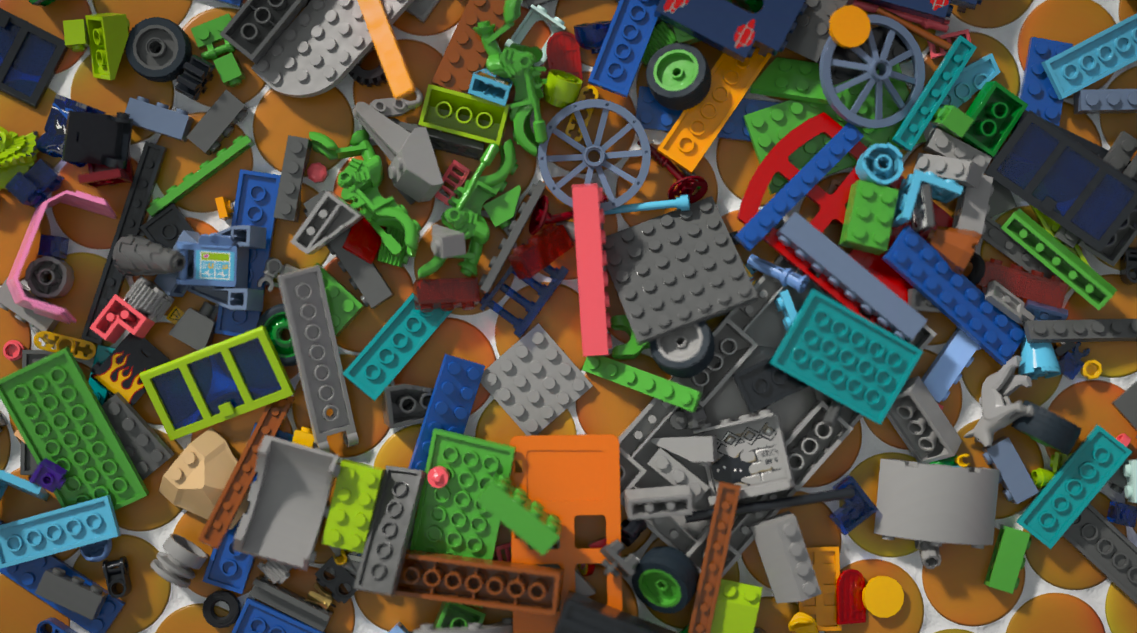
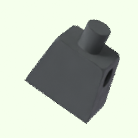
[169,301,216,350]

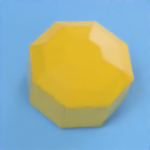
[1080,359,1103,380]

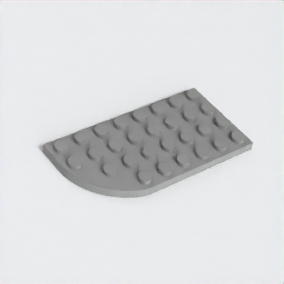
[251,0,414,98]

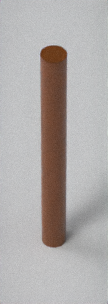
[875,6,952,51]

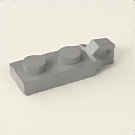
[985,280,1035,326]

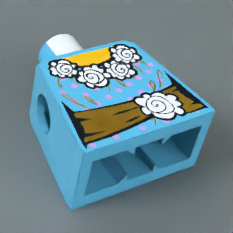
[468,67,513,106]

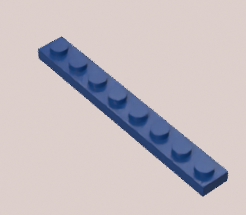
[734,122,864,251]

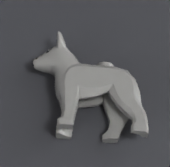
[964,355,1034,448]

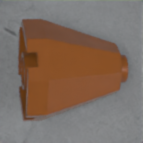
[926,226,982,275]

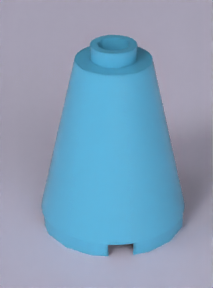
[1018,328,1061,380]

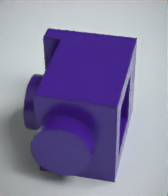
[29,458,68,493]

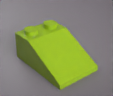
[85,13,130,80]
[710,579,762,633]

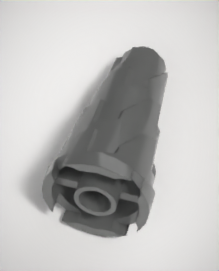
[113,234,186,276]

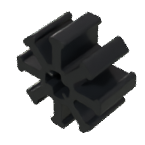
[175,55,215,101]

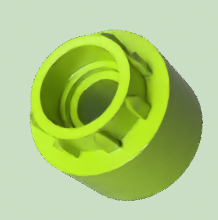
[542,69,583,108]

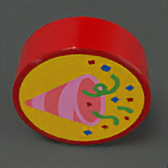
[578,564,595,576]

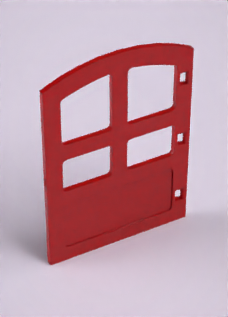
[737,112,953,332]

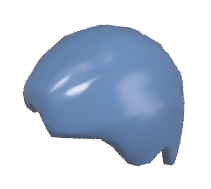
[79,538,112,562]

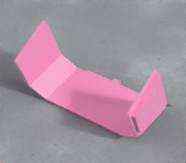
[6,190,117,324]

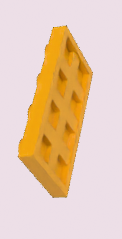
[798,546,842,631]

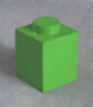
[213,52,246,87]

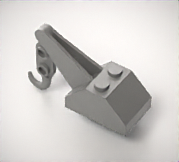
[352,87,444,202]

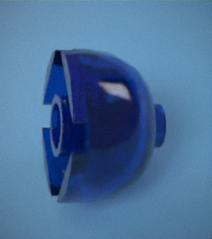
[574,21,612,54]

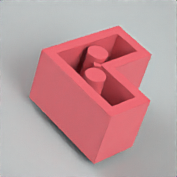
[90,294,156,344]

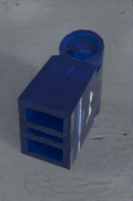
[37,94,105,167]

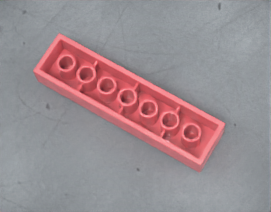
[572,183,612,356]

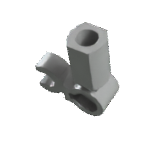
[257,257,300,291]

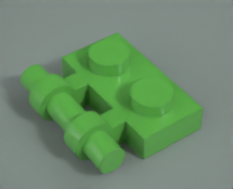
[191,13,236,60]

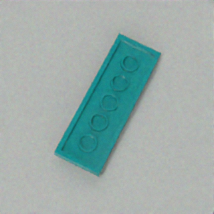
[342,280,456,402]
[1016,425,1132,549]

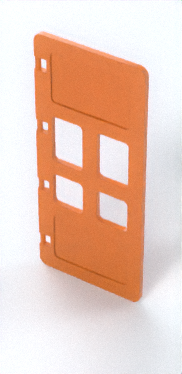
[509,434,622,633]

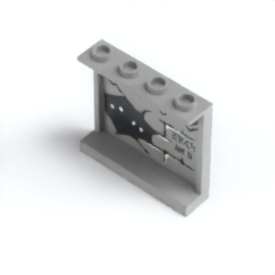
[693,409,795,505]

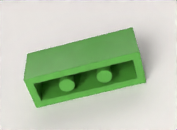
[984,524,1031,594]

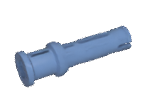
[747,254,809,294]

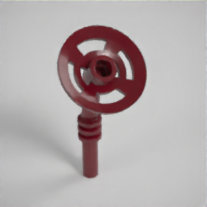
[637,141,708,204]
[529,195,608,235]

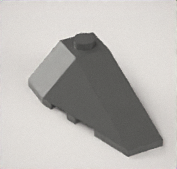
[382,384,434,429]

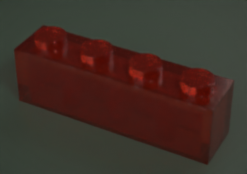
[978,258,1069,309]

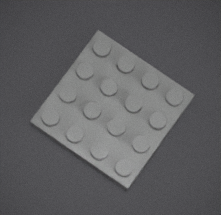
[480,323,593,435]

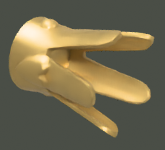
[304,582,336,610]

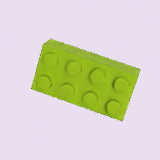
[321,459,385,553]

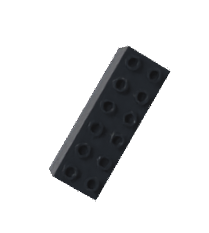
[554,591,677,633]

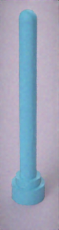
[604,194,690,215]

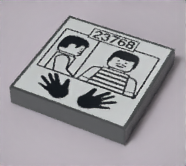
[911,184,935,235]

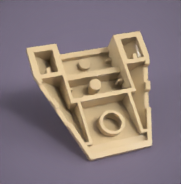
[159,428,252,530]

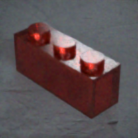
[508,224,574,279]
[413,277,480,312]

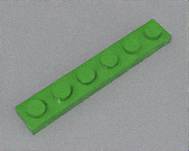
[146,135,255,217]
[582,355,702,413]

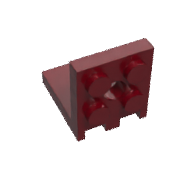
[78,149,134,189]

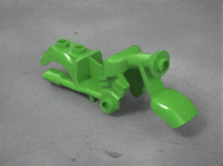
[473,0,548,157]
[309,129,421,258]
[417,139,519,278]

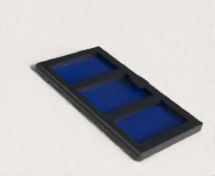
[0,8,68,109]
[984,110,1137,252]

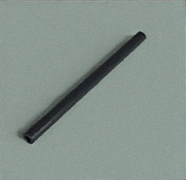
[685,487,855,523]

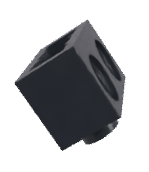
[315,555,357,604]

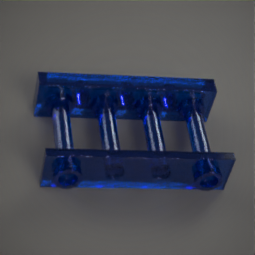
[479,241,569,338]

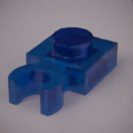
[1058,342,1090,380]

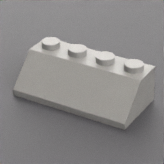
[886,376,962,464]
[750,511,822,603]

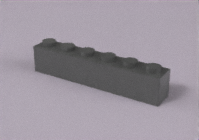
[303,190,394,309]

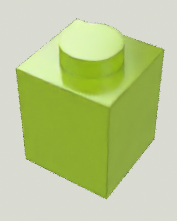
[63,19,90,52]

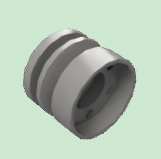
[150,533,208,588]

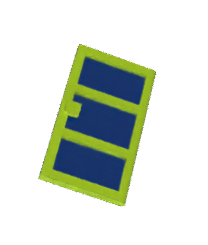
[139,325,295,441]

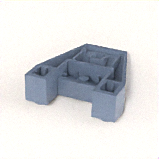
[187,225,267,311]

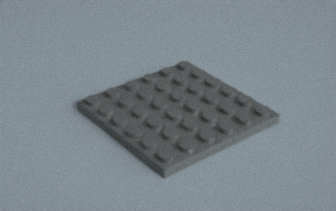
[602,196,758,346]

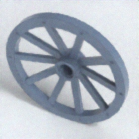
[819,14,925,129]
[538,99,651,211]

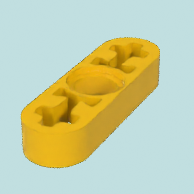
[565,85,599,143]
[34,331,96,360]

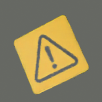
[166,306,184,325]

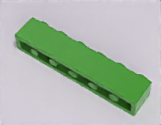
[1001,208,1117,310]

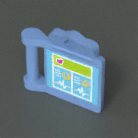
[176,232,237,287]

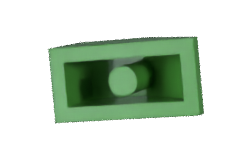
[483,185,522,230]

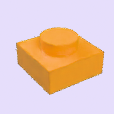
[215,196,233,220]

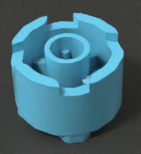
[855,143,904,187]

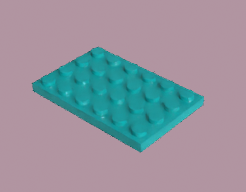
[770,289,923,425]

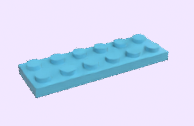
[1041,13,1137,100]
[0,495,121,569]

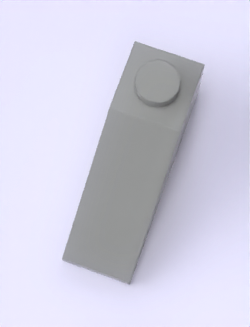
[431,224,466,258]
[651,435,718,466]

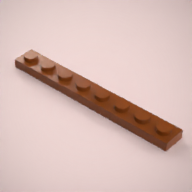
[198,389,295,550]
[688,481,741,633]

